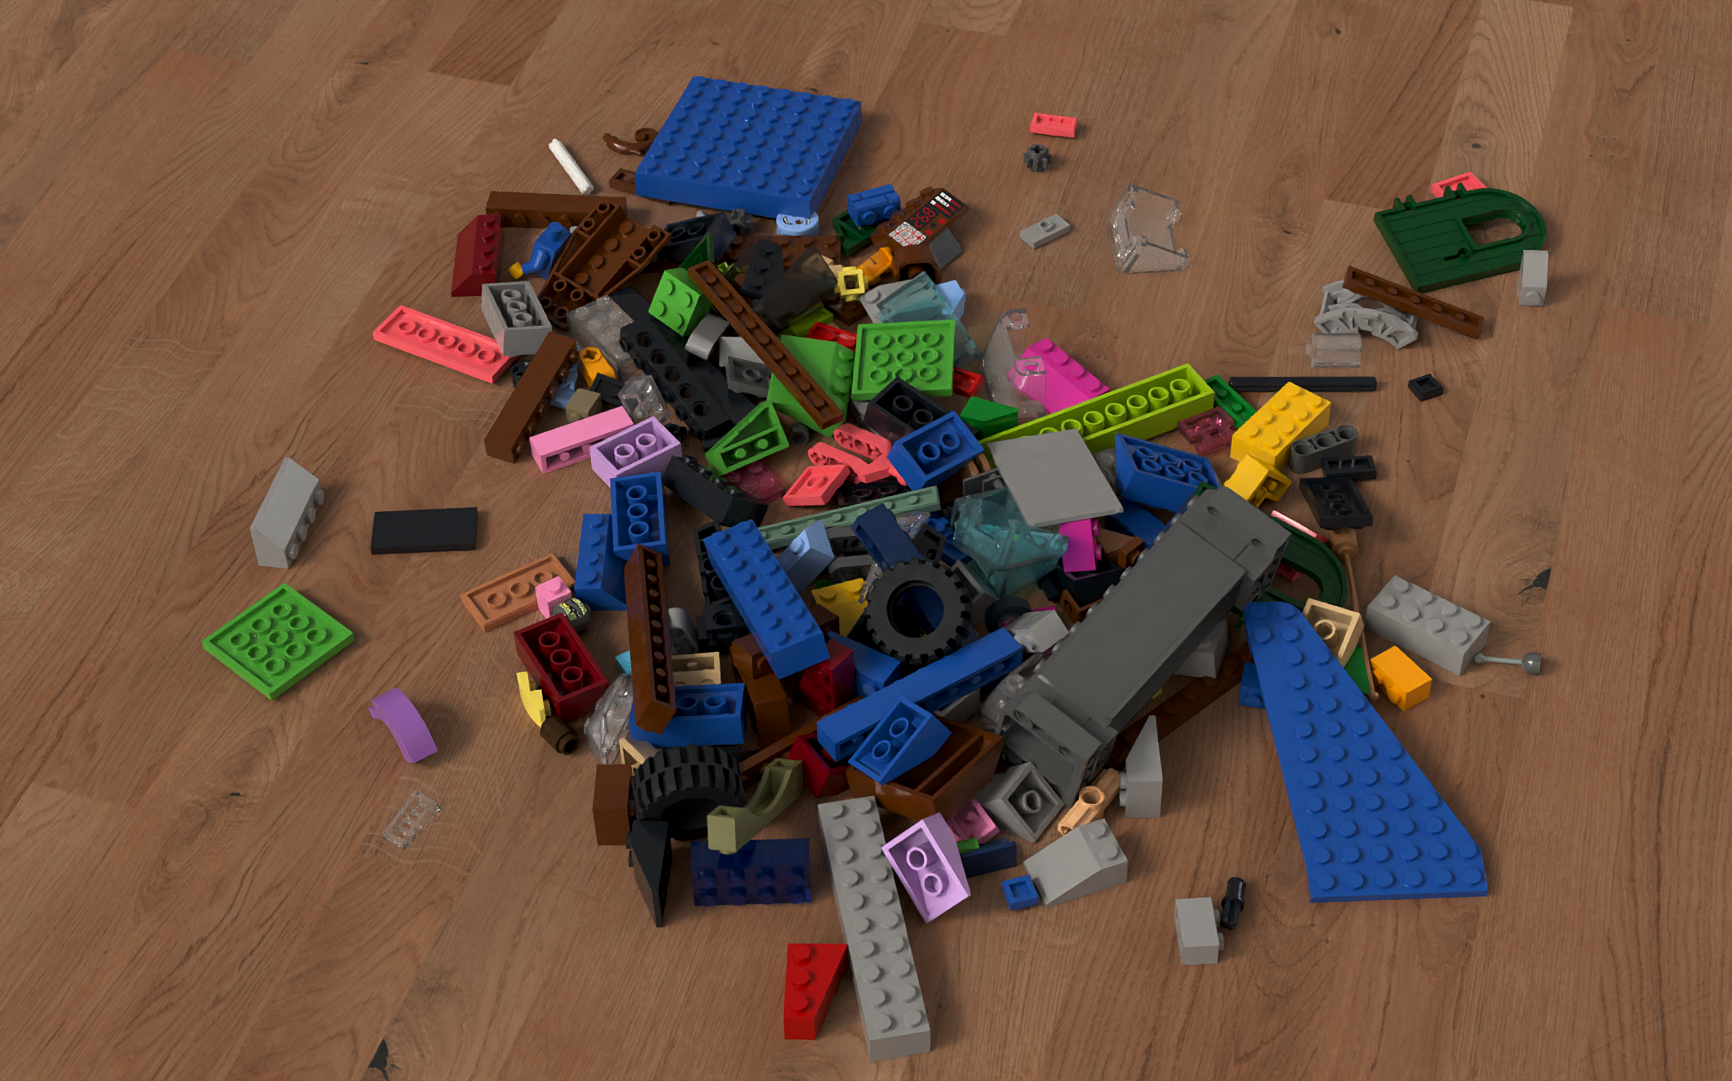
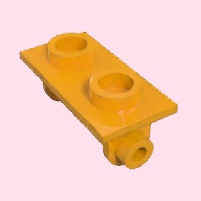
[856,247,893,286]

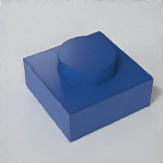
[1001,875,1038,911]

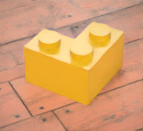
[1223,454,1293,509]

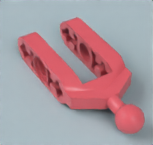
[808,422,908,486]

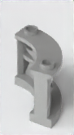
[1314,280,1418,349]

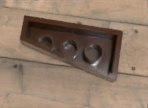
[729,646,792,749]

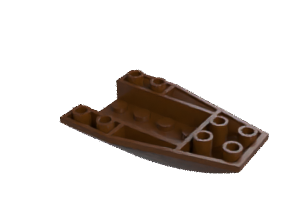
[537,196,672,331]

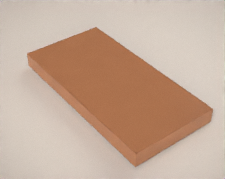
[460,553,575,633]

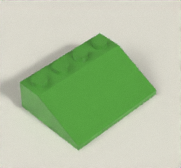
[766,334,855,438]

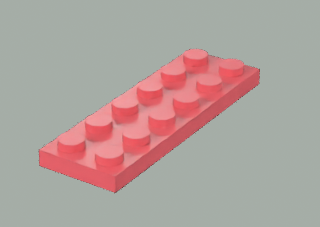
[373,305,520,384]

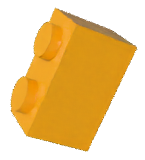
[1370,646,1432,711]

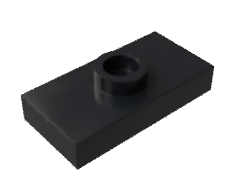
[1320,455,1377,481]

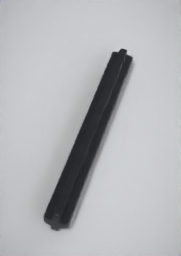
[1229,376,1377,392]

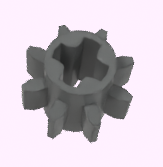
[1023,144,1052,172]
[726,209,753,236]

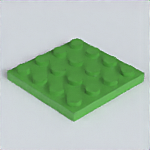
[852,319,956,401]
[201,583,355,701]

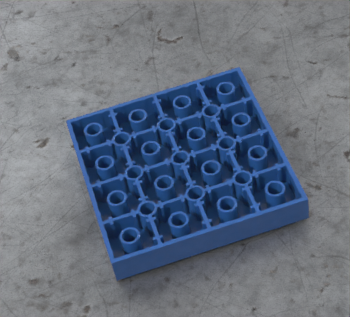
[635,76,862,219]

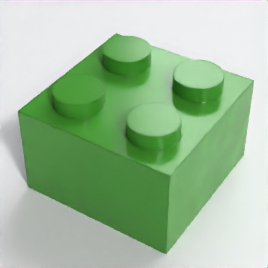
[648,268,712,337]

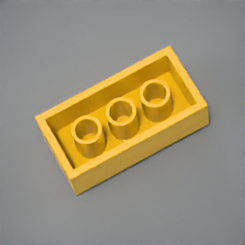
[1230,382,1331,471]

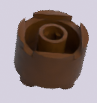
[891,244,942,285]

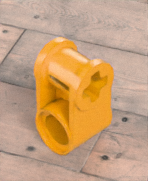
[579,347,617,388]

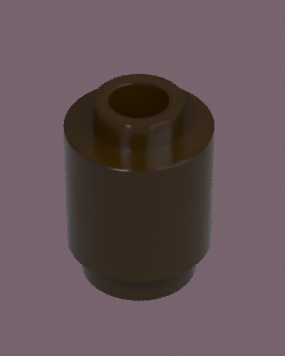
[540,716,580,755]

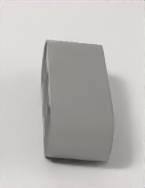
[685,313,730,361]

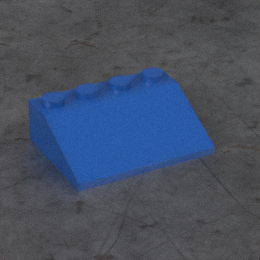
[1115,433,1222,514]

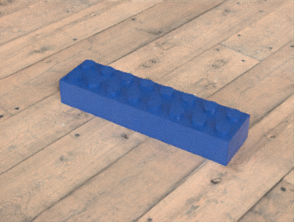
[703,519,830,680]

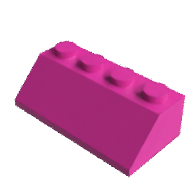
[1008,337,1110,414]

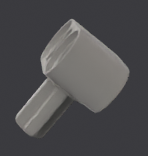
[667,607,699,655]

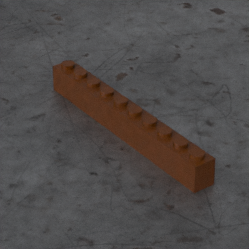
[624,544,676,735]

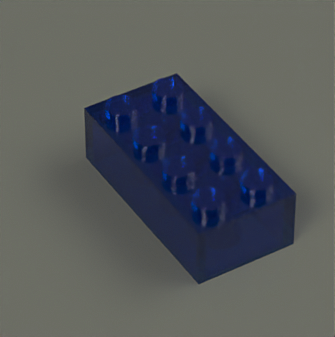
[691,838,811,907]

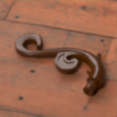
[603,128,660,155]

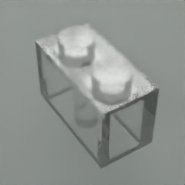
[618,375,671,425]

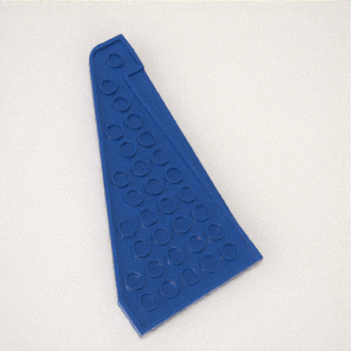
[1243,602,1488,903]

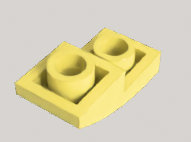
[517,671,551,727]

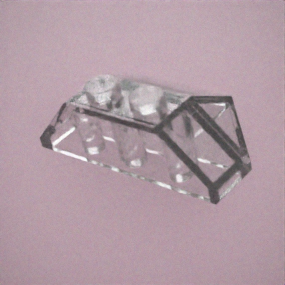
[584,674,633,764]

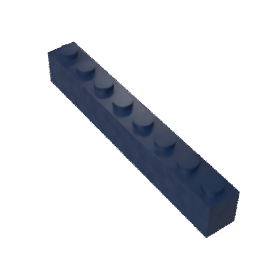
[851,503,1008,699]

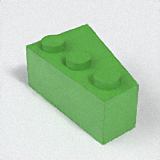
[705,399,790,476]

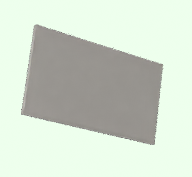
[987,428,1123,529]

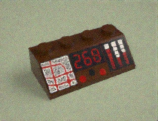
[870,187,970,256]

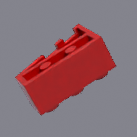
[783,943,849,1040]

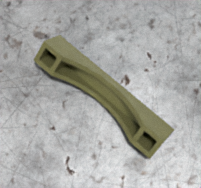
[707,758,804,854]

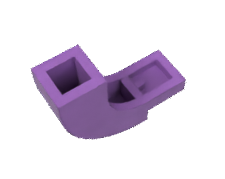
[368,688,438,763]

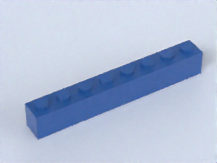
[816,627,1023,762]

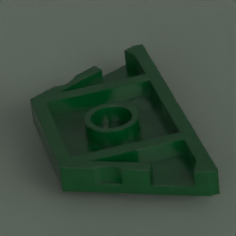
[832,210,890,256]

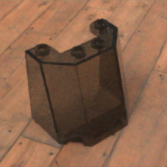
[709,243,838,335]

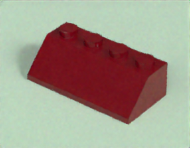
[451,214,504,297]
[513,612,609,722]

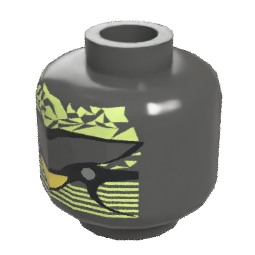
[550,598,592,633]

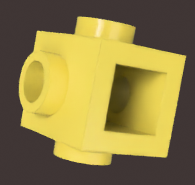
[833,267,868,302]

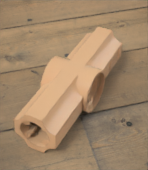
[1058,768,1121,836]

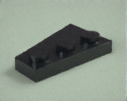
[740,238,788,309]

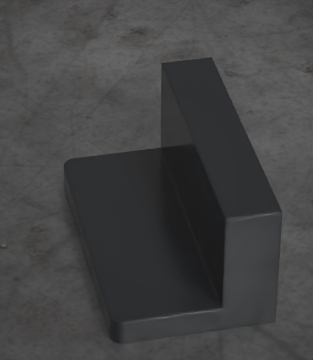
[928,228,963,270]

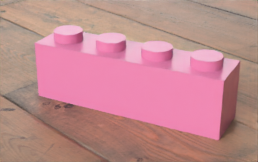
[529,406,634,474]

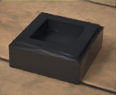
[1408,374,1443,402]

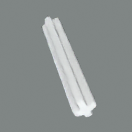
[549,139,594,196]

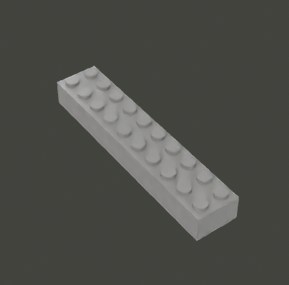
[818,796,931,1062]

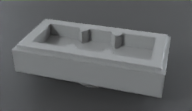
[1020,214,1071,249]

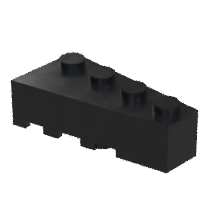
[662,455,769,528]
[693,520,733,606]

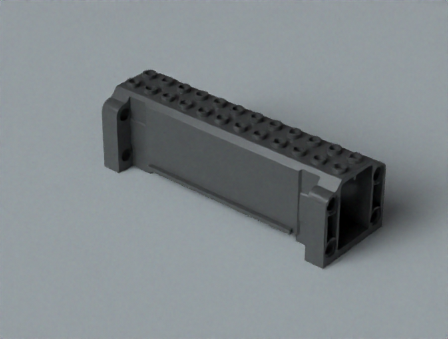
[995,486,1292,809]

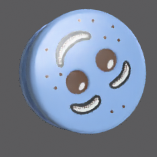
[776,211,819,236]

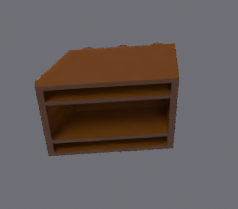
[845,713,1005,822]

